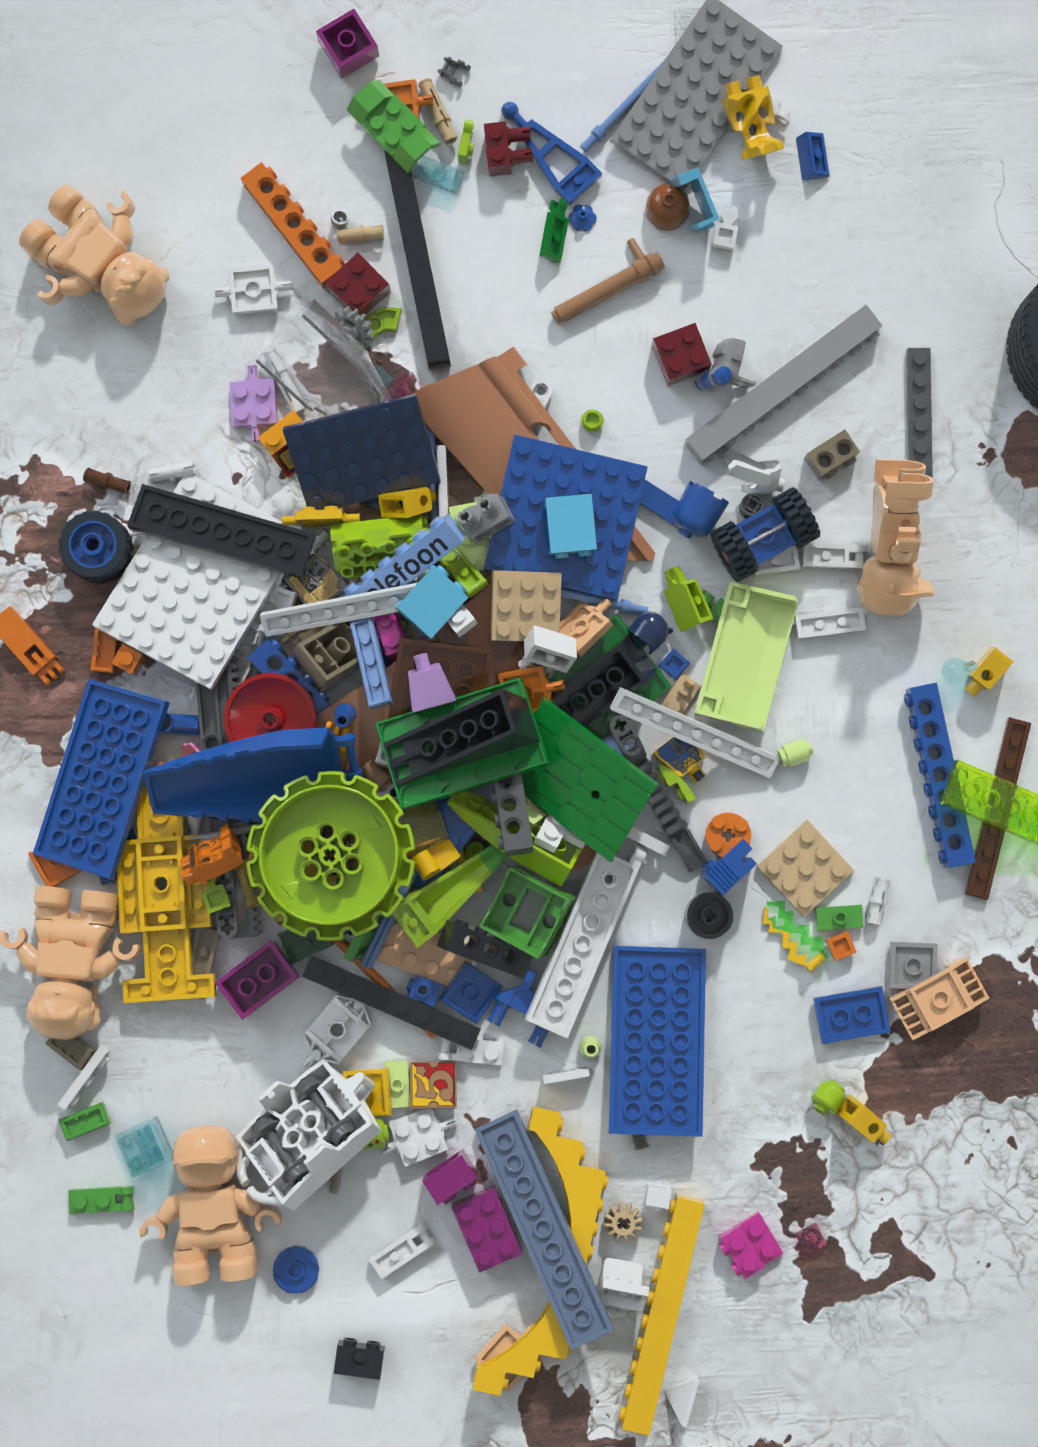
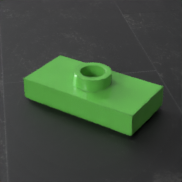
[815,905,864,931]
[59,1102,111,1141]

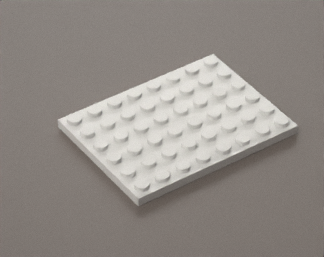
[92,475,291,691]

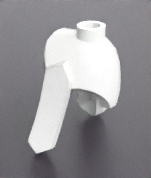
[722,449,785,495]

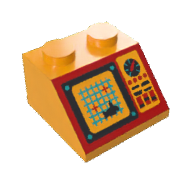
[258,410,303,478]

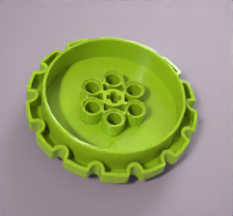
[246,771,415,941]

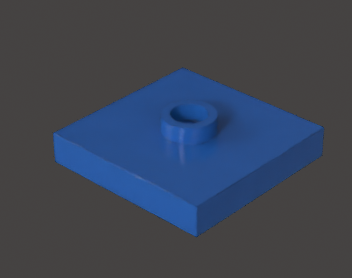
[439,961,503,1024]

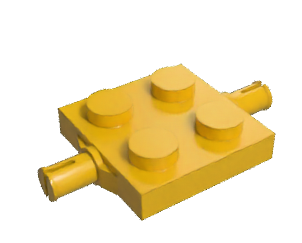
[282,506,360,528]

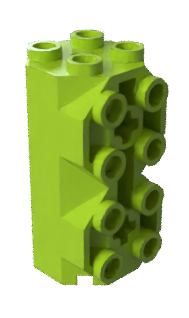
[330,514,428,579]

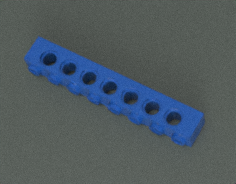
[904,682,976,868]

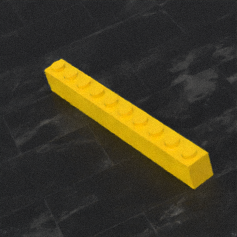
[618,1194,705,1436]

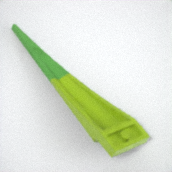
[392,814,547,948]

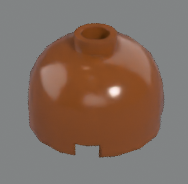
[645,183,690,231]

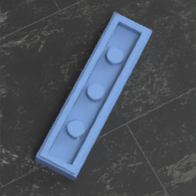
[350,617,393,710]

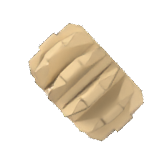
[603,1201,643,1243]

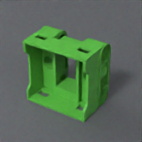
[479,864,577,959]

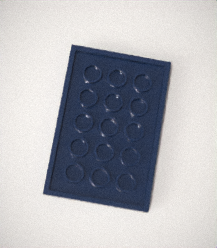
[282,393,441,510]

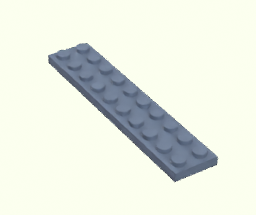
[475,1110,615,1350]

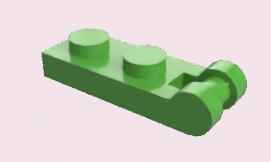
[68,1185,135,1214]

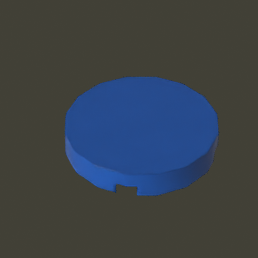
[273,1245,320,1294]

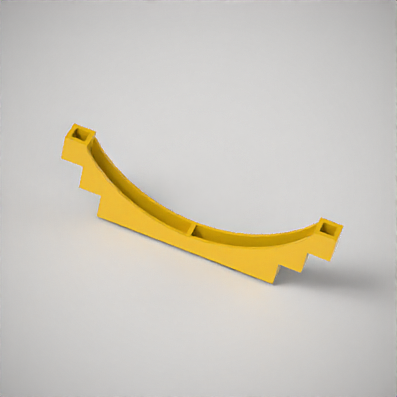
[472,1106,608,1396]

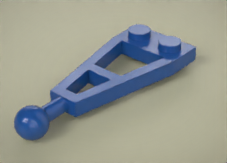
[501,102,602,206]

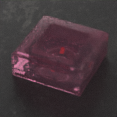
[795,1223,827,1255]

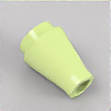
[579,1036,602,1059]

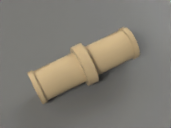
[338,225,384,244]

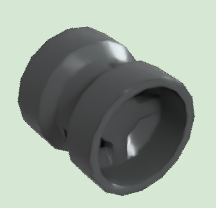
[739,493,764,519]

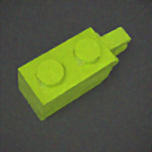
[663,566,714,632]

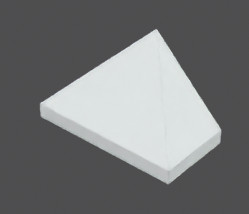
[664,1375,699,1428]

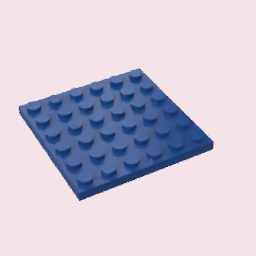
[484,435,648,601]

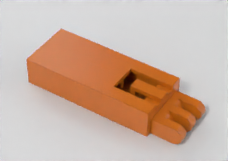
[0,606,65,686]

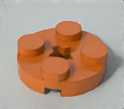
[705,813,751,858]

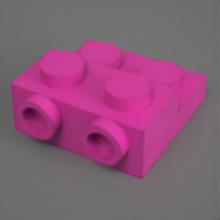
[719,1211,783,1279]

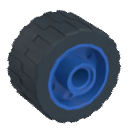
[58,510,134,584]

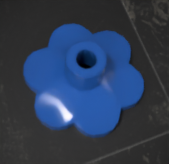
[568,204,597,231]

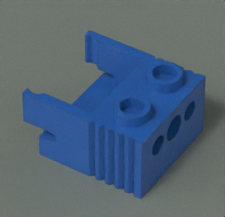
[700,839,757,896]

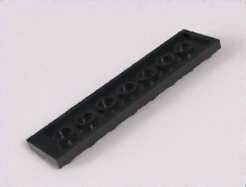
[127,484,316,579]

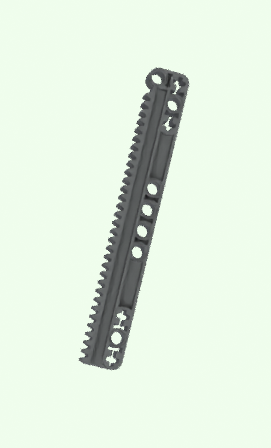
[196,649,263,939]

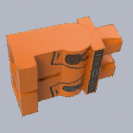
[180,824,243,886]

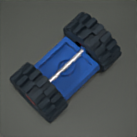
[710,487,821,582]

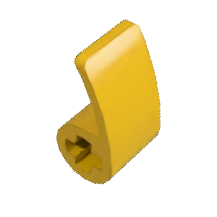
[411,838,460,881]

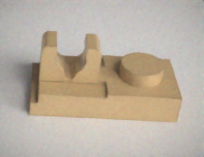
[661,673,701,714]

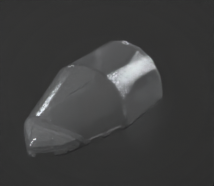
[255,299,393,416]

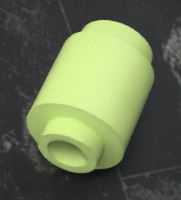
[777,739,813,767]

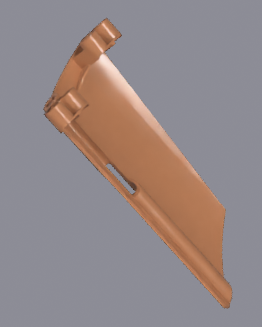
[412,347,655,561]

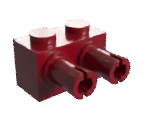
[484,121,533,176]

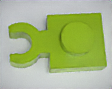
[458,119,475,164]
[201,877,232,914]

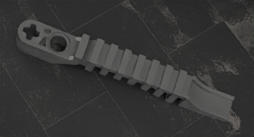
[606,713,707,873]

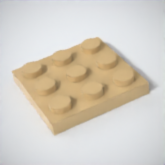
[490,571,562,641]
[756,820,854,917]

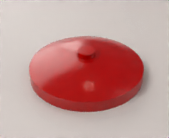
[224,673,317,742]

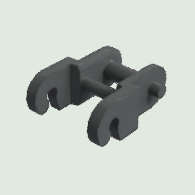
[437,57,471,87]

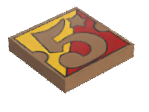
[410,1061,457,1110]

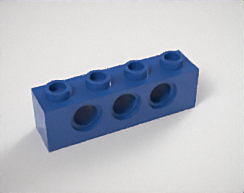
[247,638,330,714]

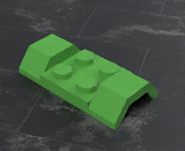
[346,80,441,174]

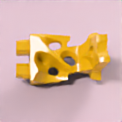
[722,75,784,160]

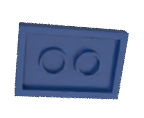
[813,986,891,1044]

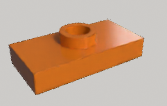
[90,628,118,674]

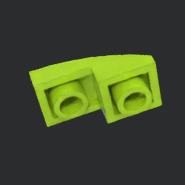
[657,765,696,804]

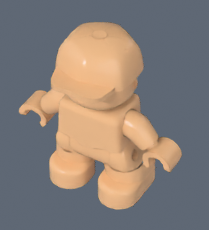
[857,459,935,616]
[139,1125,282,1286]

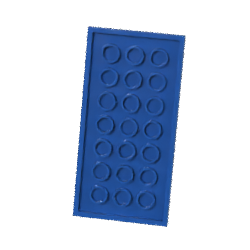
[33,679,170,880]
[609,946,706,1137]

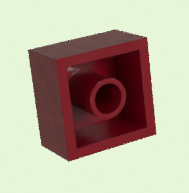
[325,252,391,316]
[651,323,712,387]

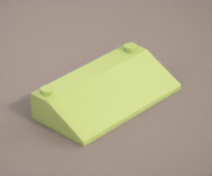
[695,581,799,733]

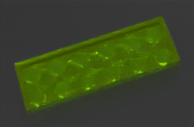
[940,760,1038,845]

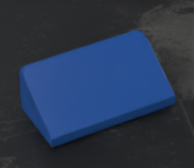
[796,132,830,180]

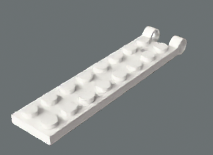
[524,844,647,1039]

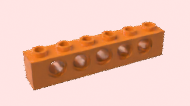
[240,162,345,289]

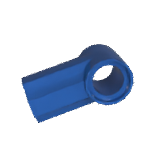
[161,713,200,735]

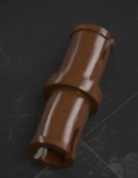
[83,467,131,495]

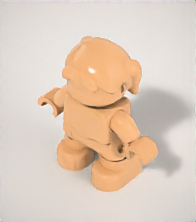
[19,184,169,325]
[0,886,141,1040]

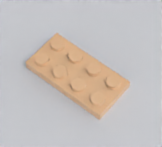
[376,919,472,986]

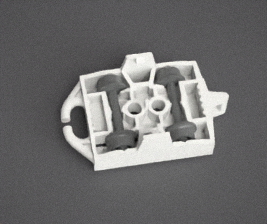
[236,1059,382,1211]

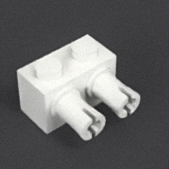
[518,625,577,679]

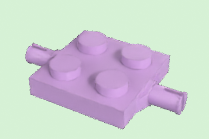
[230,365,278,443]

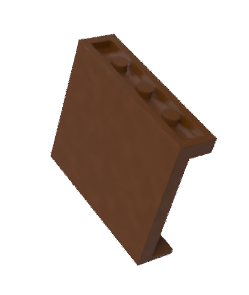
[434,573,524,688]

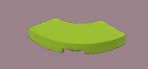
[364,307,402,348]

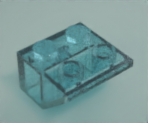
[114,1115,173,1178]

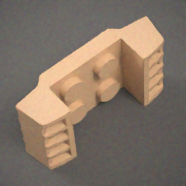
[890,957,989,1040]

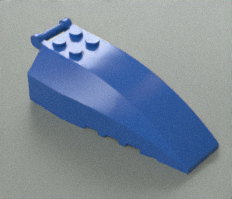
[143,728,363,823]

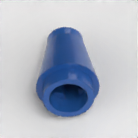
[334,703,357,728]

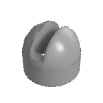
[330,209,349,229]

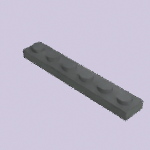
[906,348,933,478]

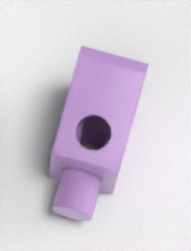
[408,653,456,712]

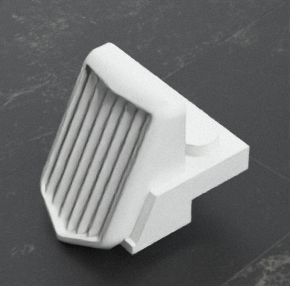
[596,1258,649,1320]

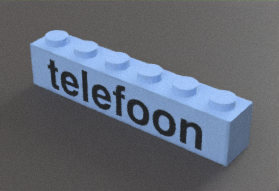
[343,513,466,597]

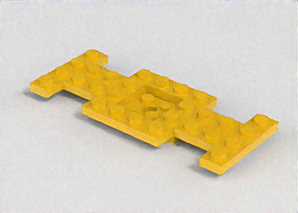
[117,783,217,1003]

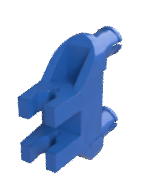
[487,968,549,1048]

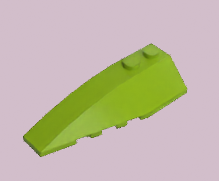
[447,791,582,887]

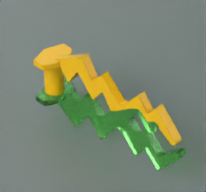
[762,901,829,973]

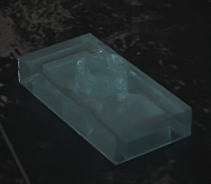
[414,156,464,194]

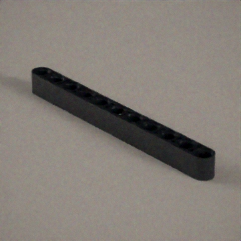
[384,150,451,371]

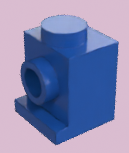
[406,975,443,1007]

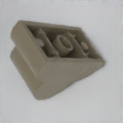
[292,620,383,693]

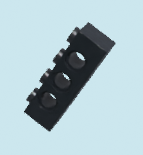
[437,919,533,979]

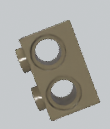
[804,429,860,480]

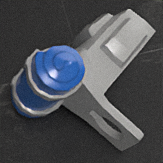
[695,338,756,391]

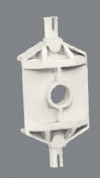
[301,994,372,1070]

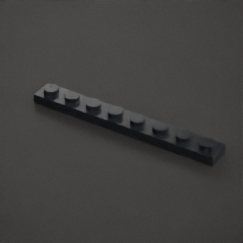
[302,955,481,1050]

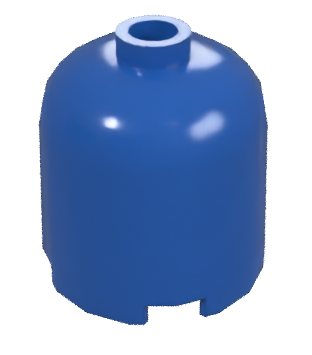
[673,481,729,539]

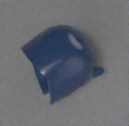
[628,611,673,655]

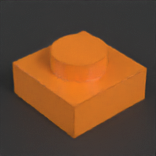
[825,931,857,961]

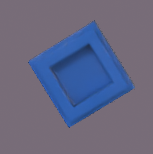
[658,648,690,681]

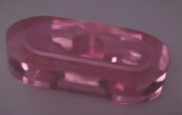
[389,372,417,399]

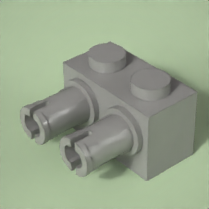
[457,493,516,544]

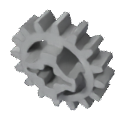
[325,306,374,355]

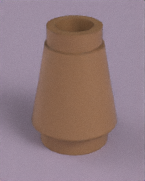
[361,760,393,792]

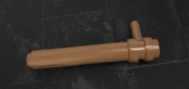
[551,238,665,324]

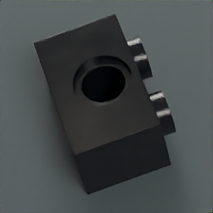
[333,1338,385,1380]

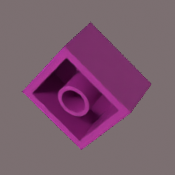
[316,9,379,79]
[422,1149,478,1205]

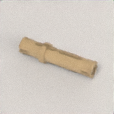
[418,78,458,145]

